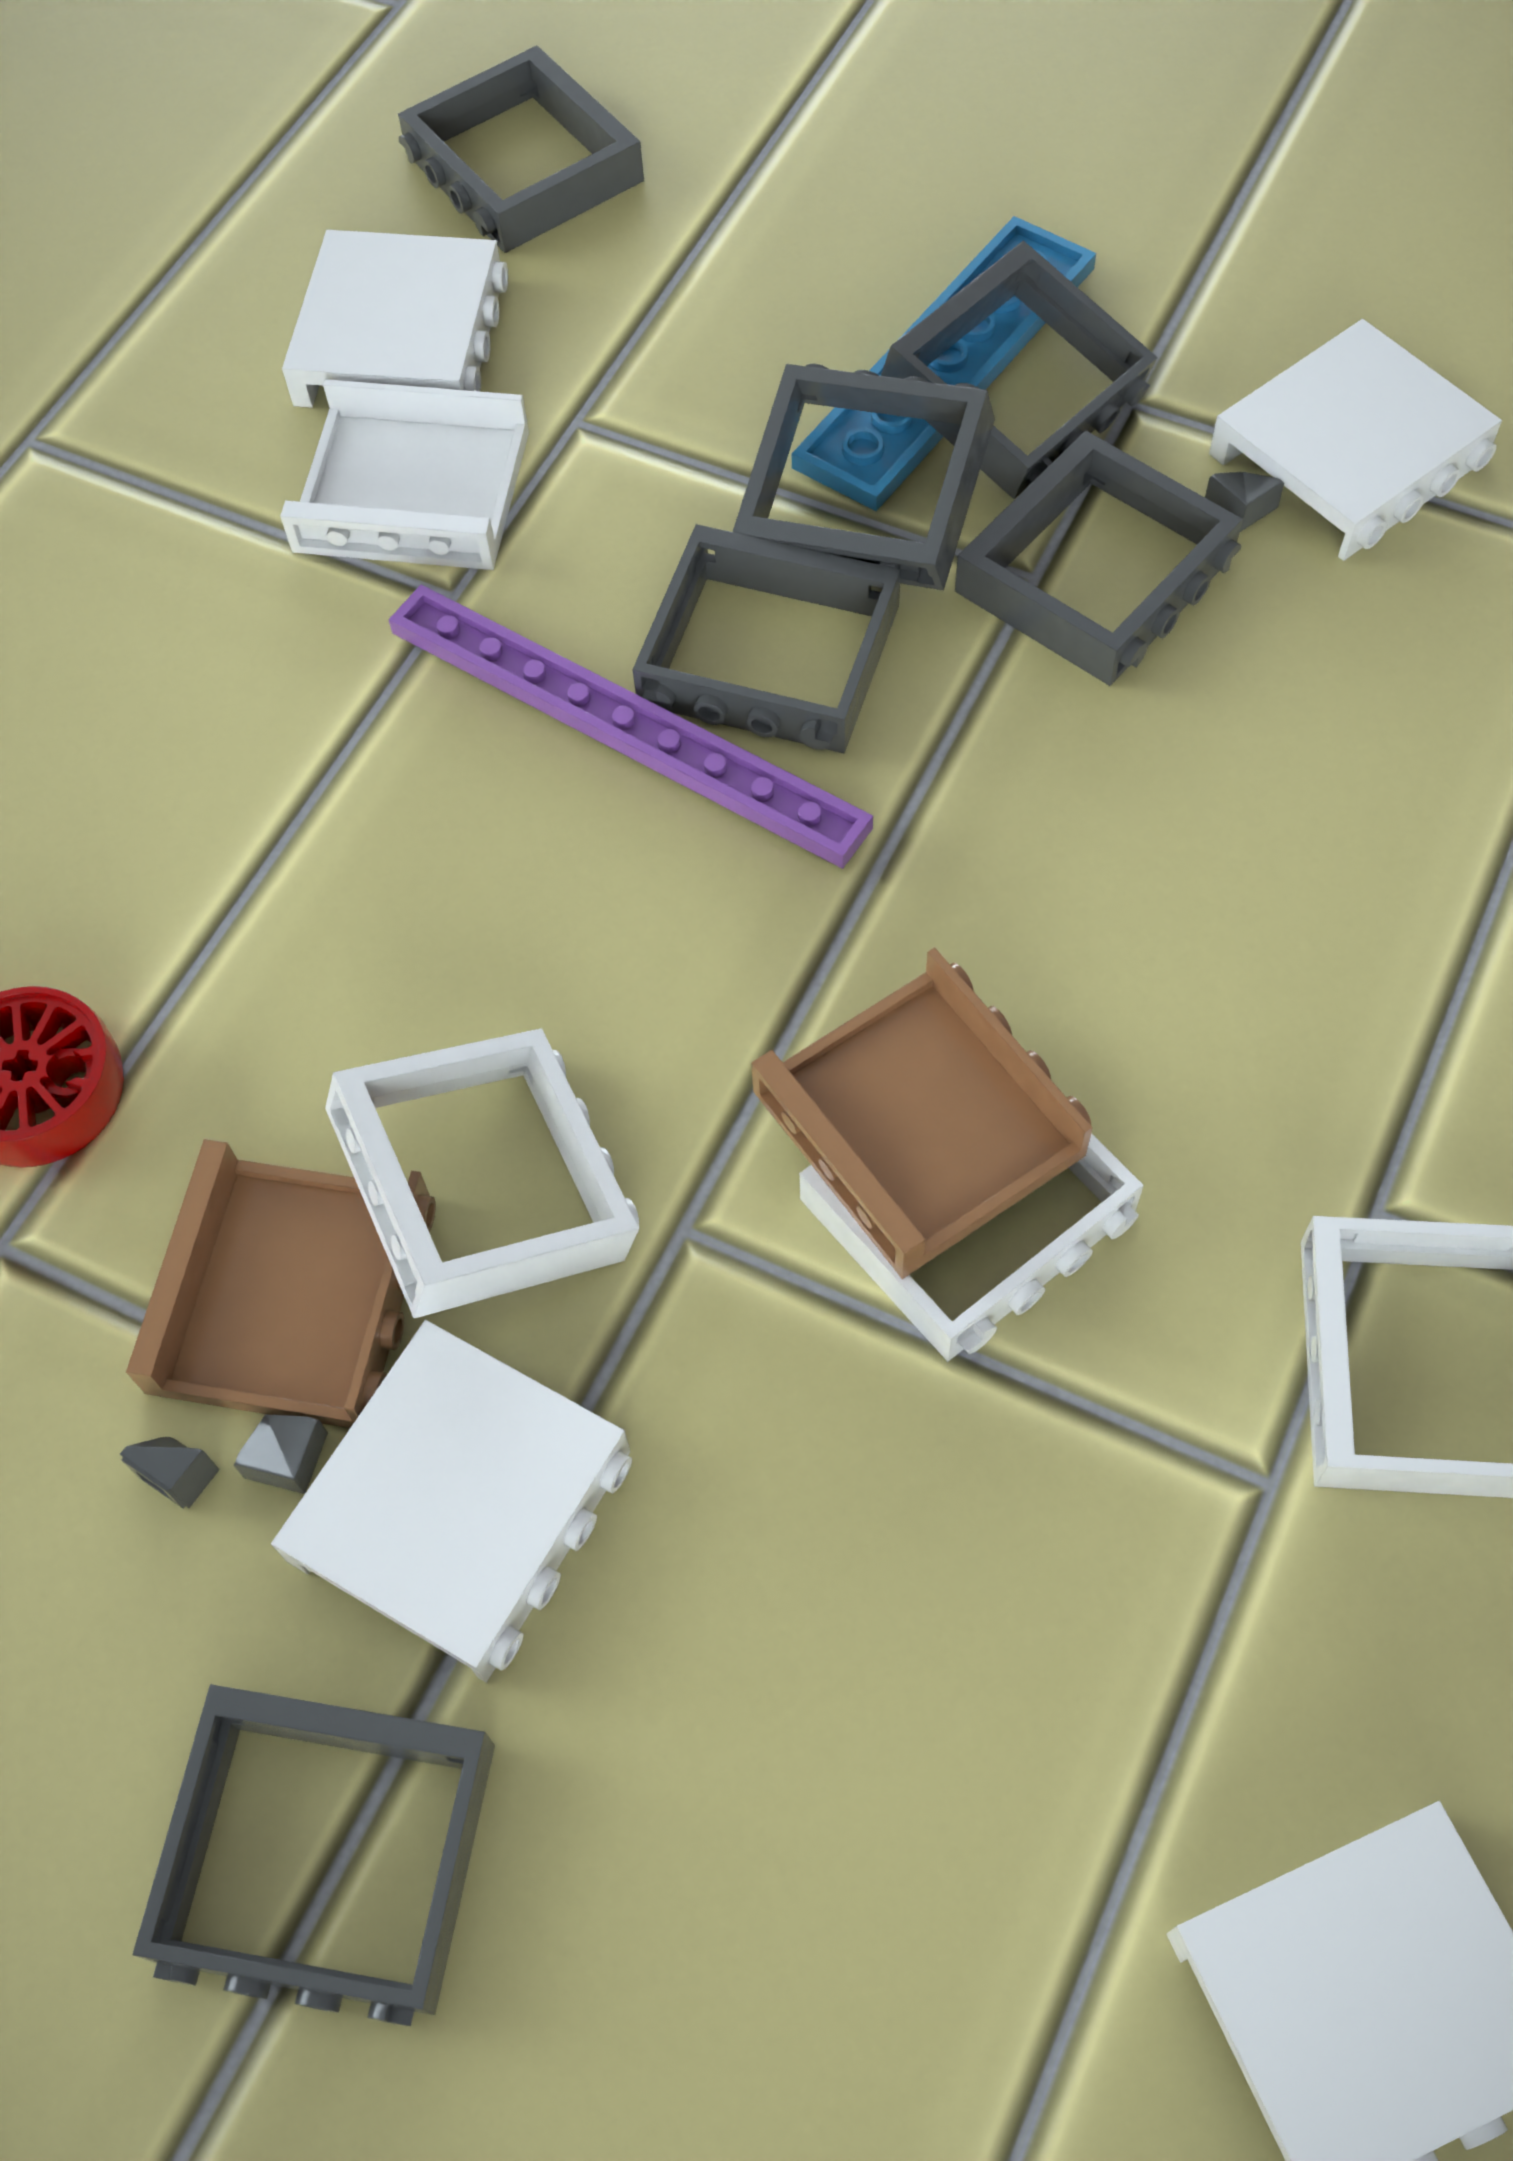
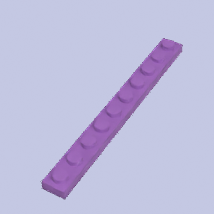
[388,584,873,869]

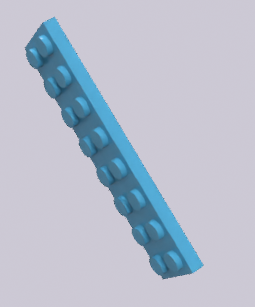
[791,216,1096,511]

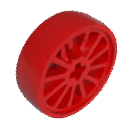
[0,986,124,1168]

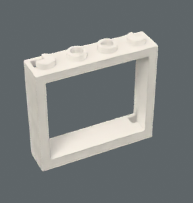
[325,1028,639,1319]
[799,1133,1144,1362]
[1301,1216,1513,1498]

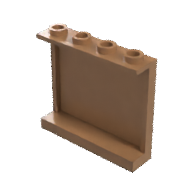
[751,947,1093,1279]
[126,1139,436,1428]

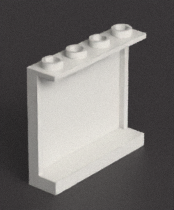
[282,230,508,408]
[1209,319,1502,561]
[280,379,529,570]
[271,1319,632,1683]
[1166,1800,1513,2161]

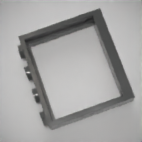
[398,45,644,253]
[881,240,1158,499]
[733,363,995,591]
[955,430,1243,686]
[632,524,901,754]
[132,1684,495,2026]

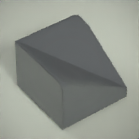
[1205,472,1284,532]
[234,1414,328,1494]
[120,1437,220,1509]

